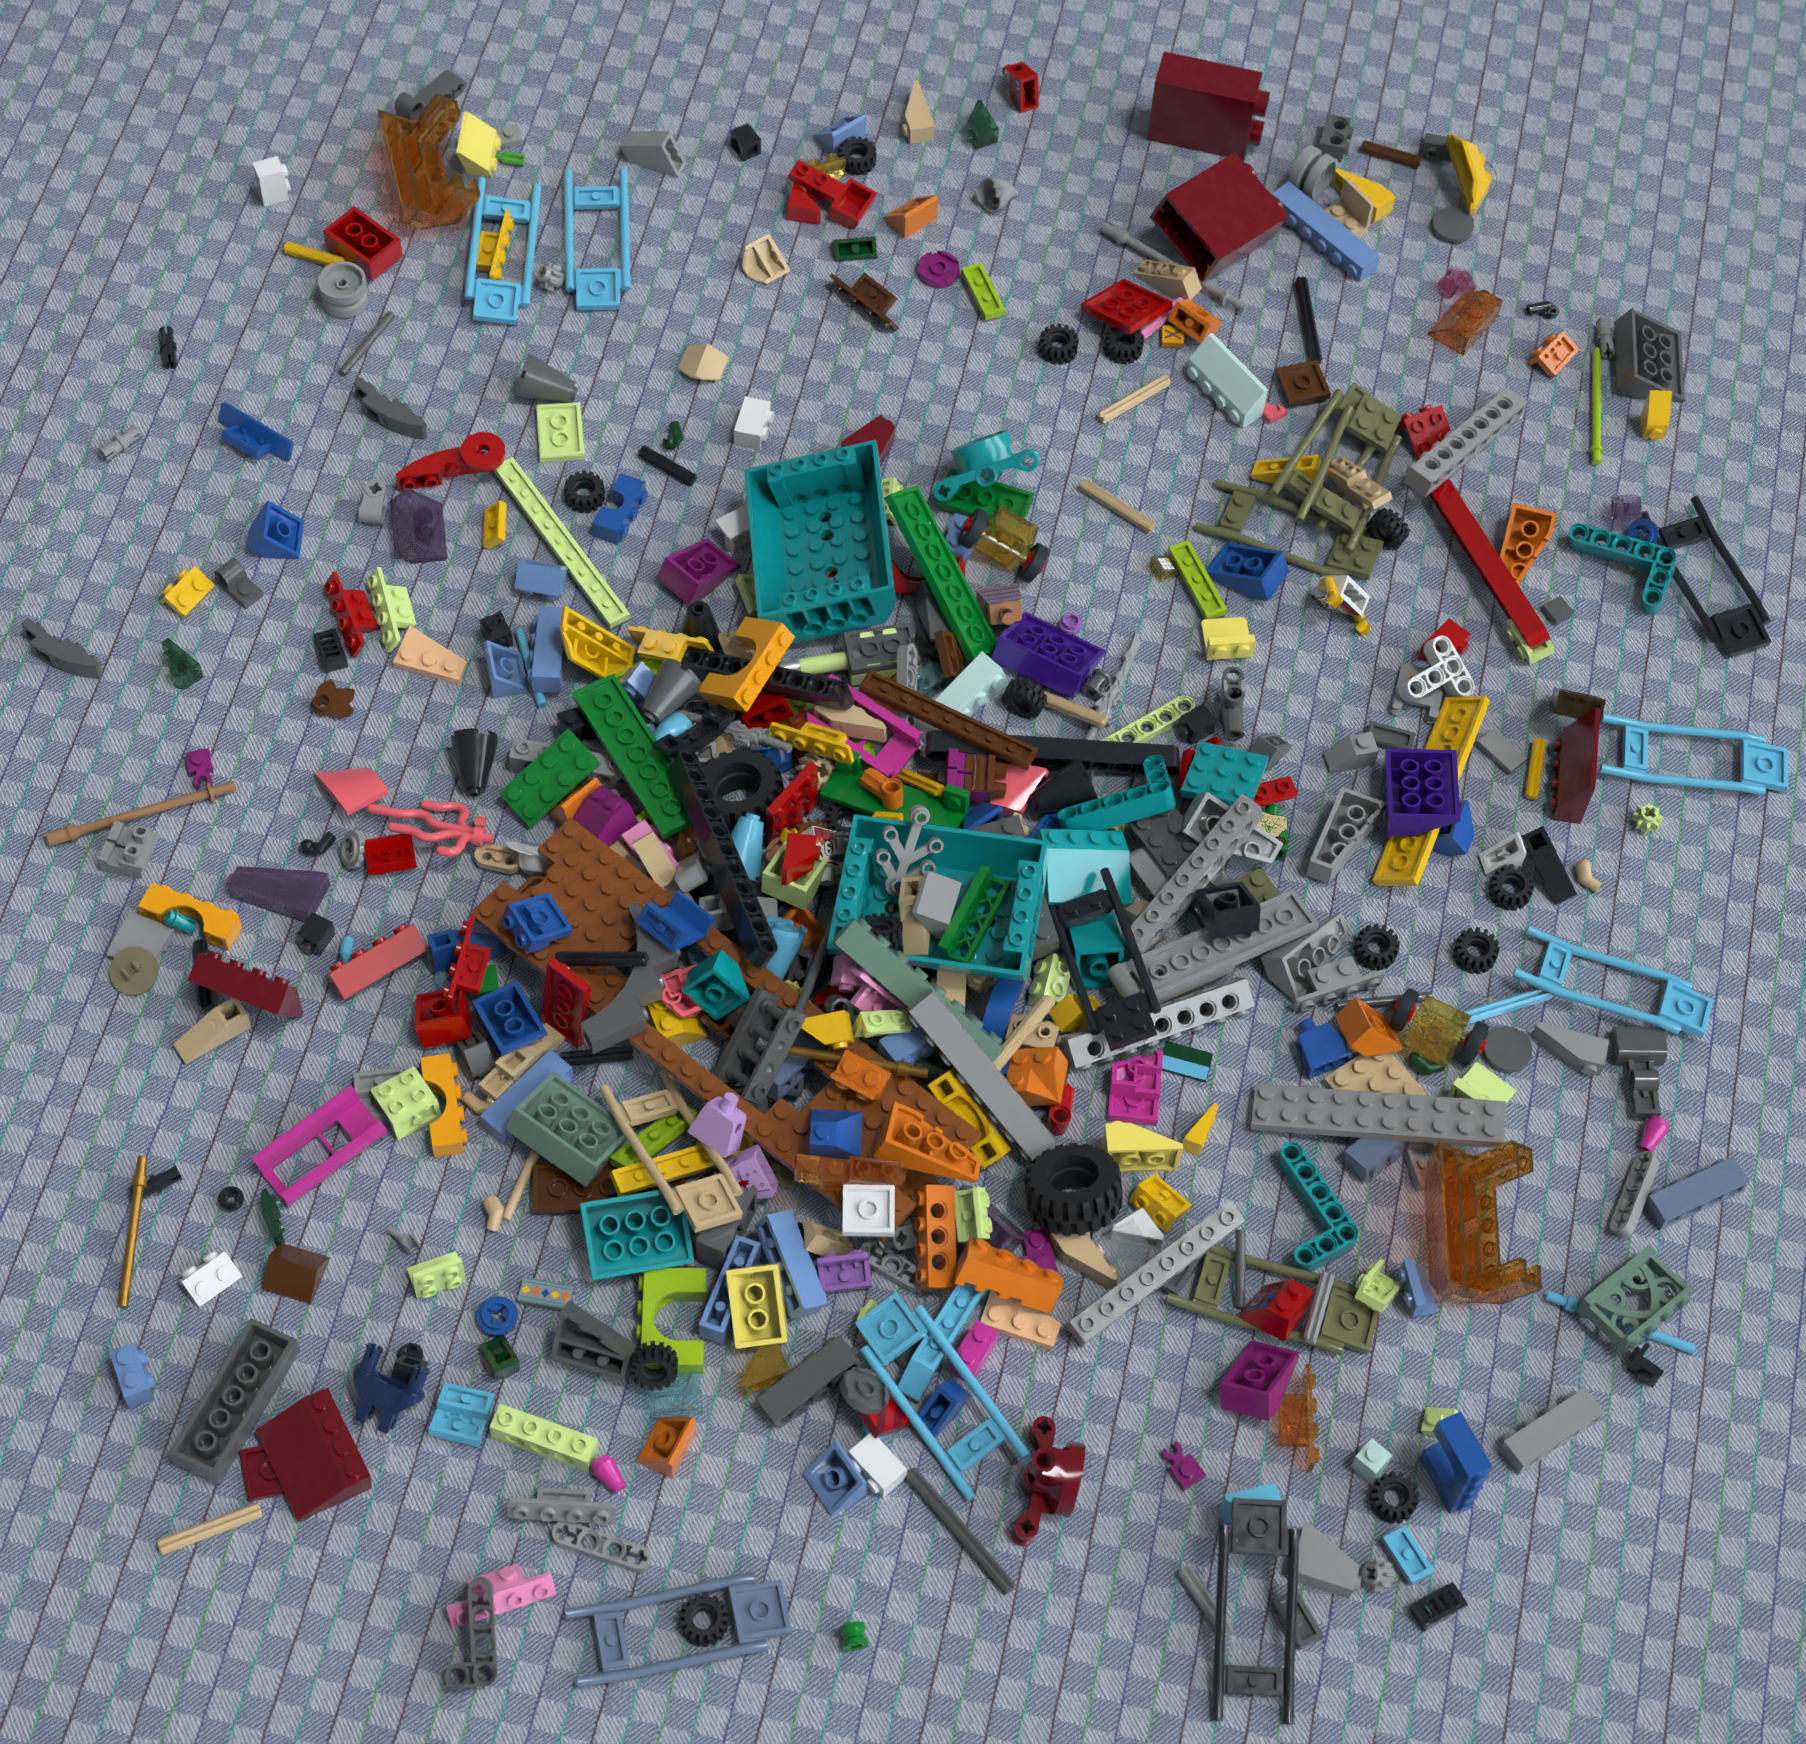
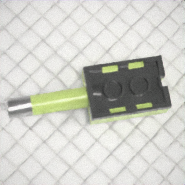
[778,622,920,686]

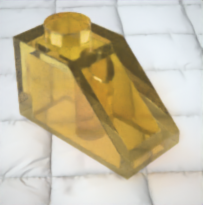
[740,1343,790,1398]

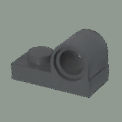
[214,558,264,609]

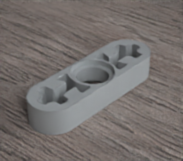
[860,1241,921,1293]

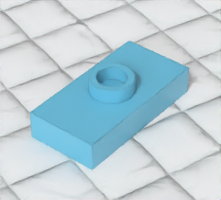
[1381,1525,1434,1586]

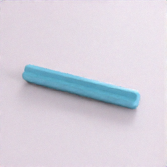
[1462,988,1553,1024]

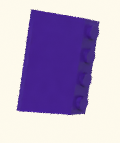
[991,612,1106,699]
[1383,748,1461,837]

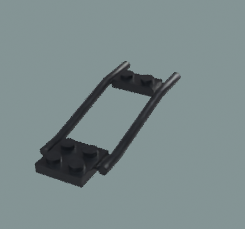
[1639,496,1772,658]
[1048,867,1161,1051]
[1212,1498,1299,1725]

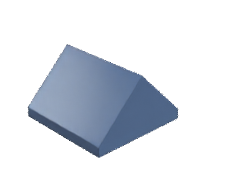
[813,114,866,157]
[483,640,529,699]
[803,1440,867,1516]

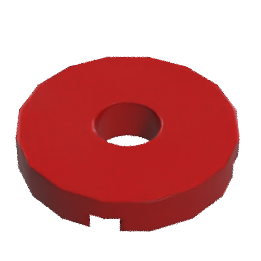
[461,432,506,472]

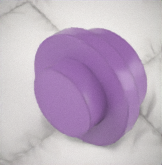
[1059,613,1082,635]

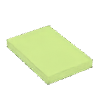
[536,402,585,463]

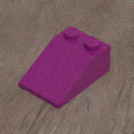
[657,538,740,605]
[572,785,639,847]
[1220,1340,1299,1421]

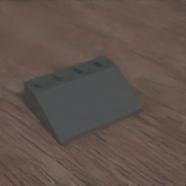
[1614,308,1685,403]

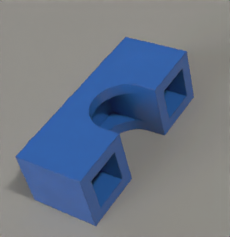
[592,473,648,545]

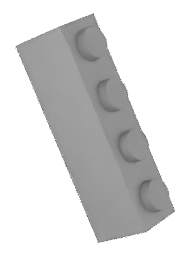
[1499,1388,1604,1475]

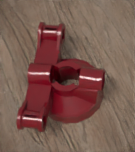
[1011,1416,1085,1546]

